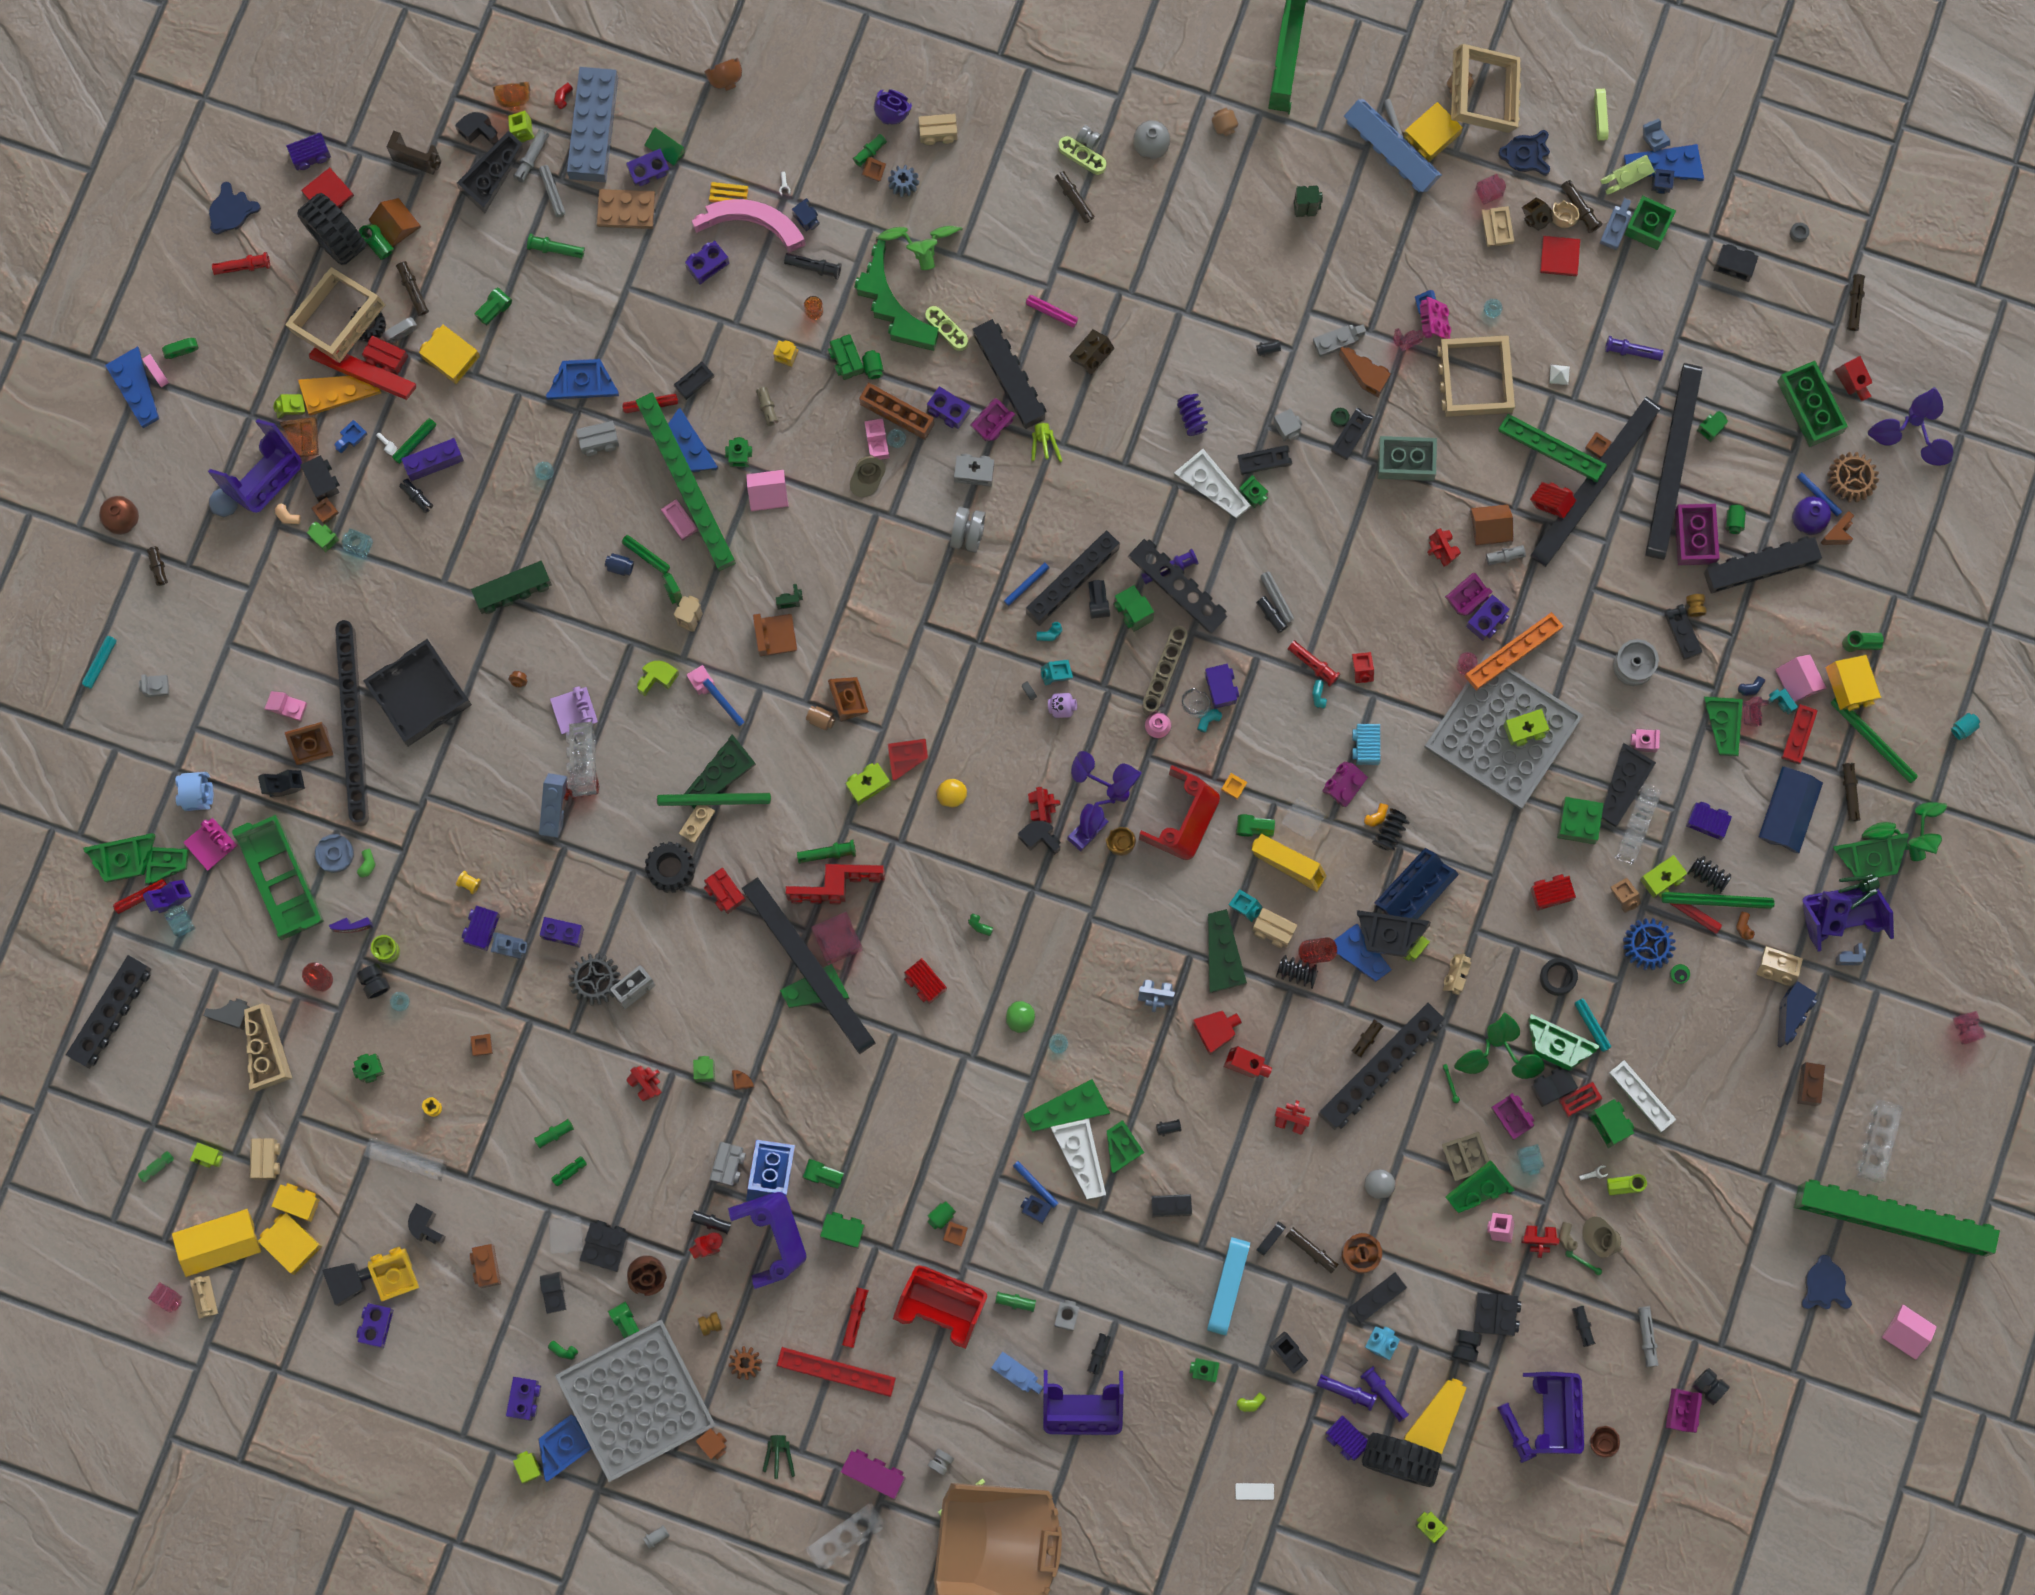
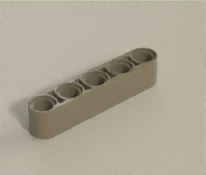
[1142,626,1188,716]

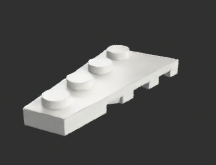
[1174,449,1251,519]
[1051,1119,1106,1200]

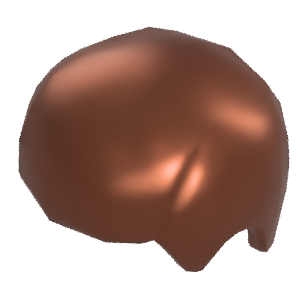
[1590,1426,1621,1458]

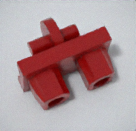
[1427,528,1461,567]
[1028,787,1061,823]
[626,1065,662,1101]
[1275,1100,1311,1135]
[1521,1225,1559,1258]
[689,1232,723,1259]

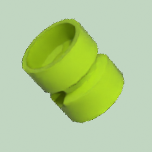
[371,935,400,964]

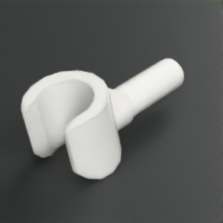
[779,172,791,196]
[376,433,397,456]
[1579,1165,1608,1181]

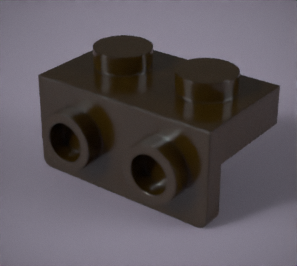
[1069,329,1114,375]

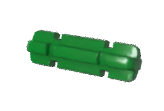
[138,1151,174,1182]
[551,1156,587,1186]

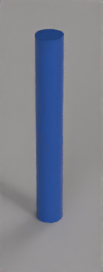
[1797,472,1843,517]
[1004,563,1050,606]
[702,678,744,726]
[1013,1161,1059,1208]

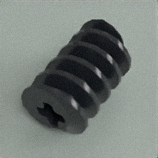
[1372,808,1410,851]
[1687,856,1731,895]
[1276,955,1318,989]

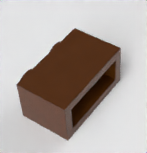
[1797,1062,1825,1106]

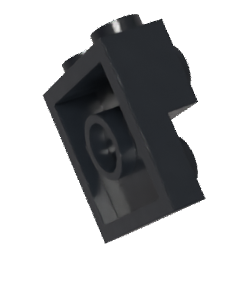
[580,1220,629,1272]
[1474,1292,1521,1337]

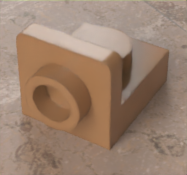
[1611,878,1641,913]

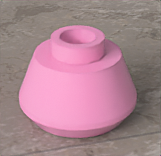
[1145,713,1171,738]

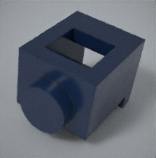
[1651,169,1675,194]
[792,198,820,232]
[1020,1195,1052,1225]

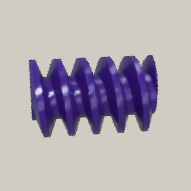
[1177,394,1208,436]

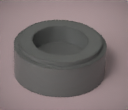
[1790,222,1810,242]
[1022,681,1037,700]

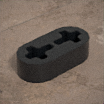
[1256,1221,1286,1256]

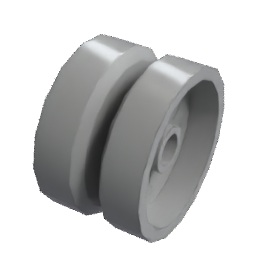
[950,506,985,553]
[1613,639,1659,686]

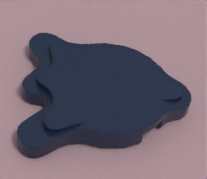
[1498,130,1550,176]
[209,182,261,235]
[1801,1255,1852,1309]

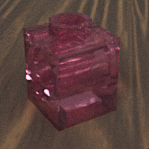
[1475,174,1506,205]
[148,1282,183,1313]

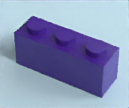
[401,438,464,482]

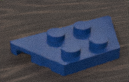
[546,359,619,400]
[668,408,718,472]
[538,1414,592,1482]

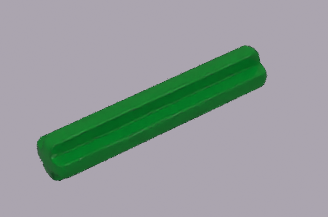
[392,418,436,464]
[622,535,670,574]

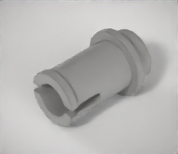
[643,1525,670,1548]

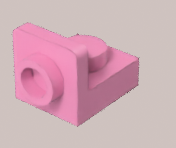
[687,665,715,695]

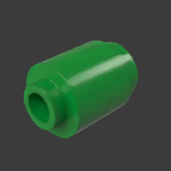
[862,350,884,380]
[1725,505,1746,534]
[927,1201,956,1230]

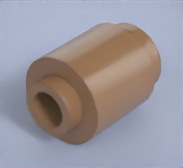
[806,706,836,731]

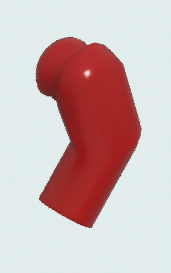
[554,82,573,109]

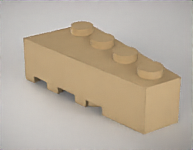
[244,1003,292,1092]

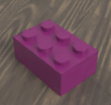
[1674,503,1720,565]
[841,1449,906,1500]

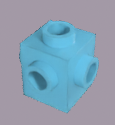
[1365,1326,1400,1360]

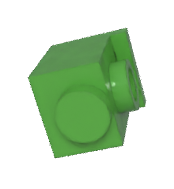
[307,522,339,553]

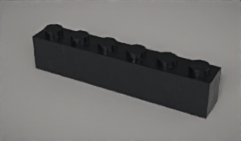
[973,319,1047,430]
[1704,536,1822,594]

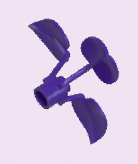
[1868,387,1954,466]
[1071,751,1142,839]

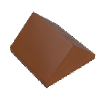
[369,198,421,247]
[1470,504,1513,546]
[828,677,869,722]
[285,722,333,765]

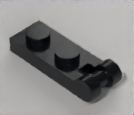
[1331,407,1374,460]
[1237,445,1293,475]
[1664,604,1702,660]

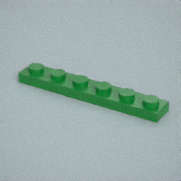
[1498,414,1607,482]

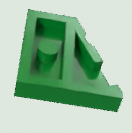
[145,847,189,885]

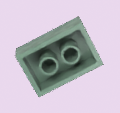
[1377,436,1437,481]

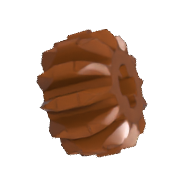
[728,1346,762,1380]

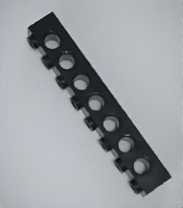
[1318,1003,1445,1130]

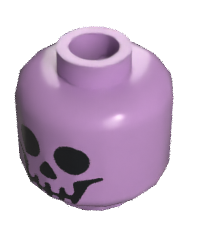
[1048,693,1077,718]

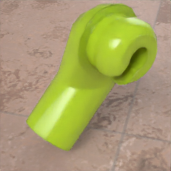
[1236,1392,1267,1412]

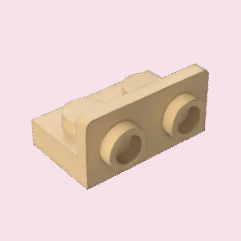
[1756,946,1803,986]

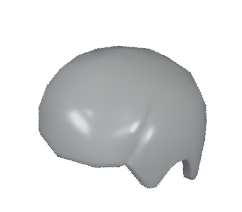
[1364,1169,1396,1199]

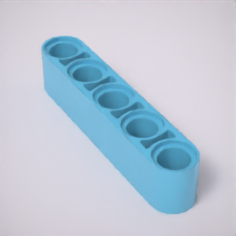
[1207,1237,1250,1336]

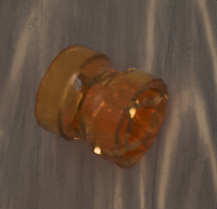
[804,296,824,320]

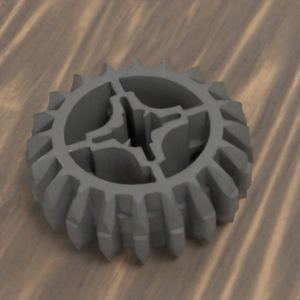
[568,953,621,1006]

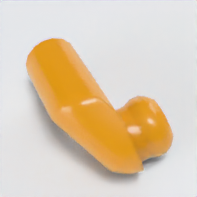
[1364,803,1389,827]

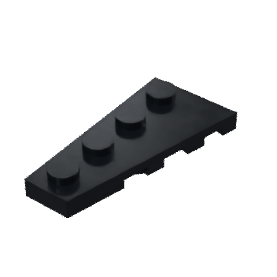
[1601,743,1656,827]

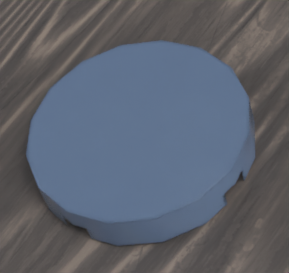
[315,834,354,873]

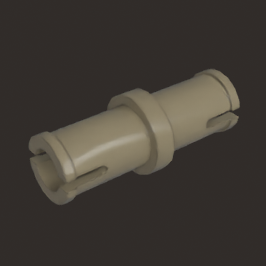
[756,387,778,426]

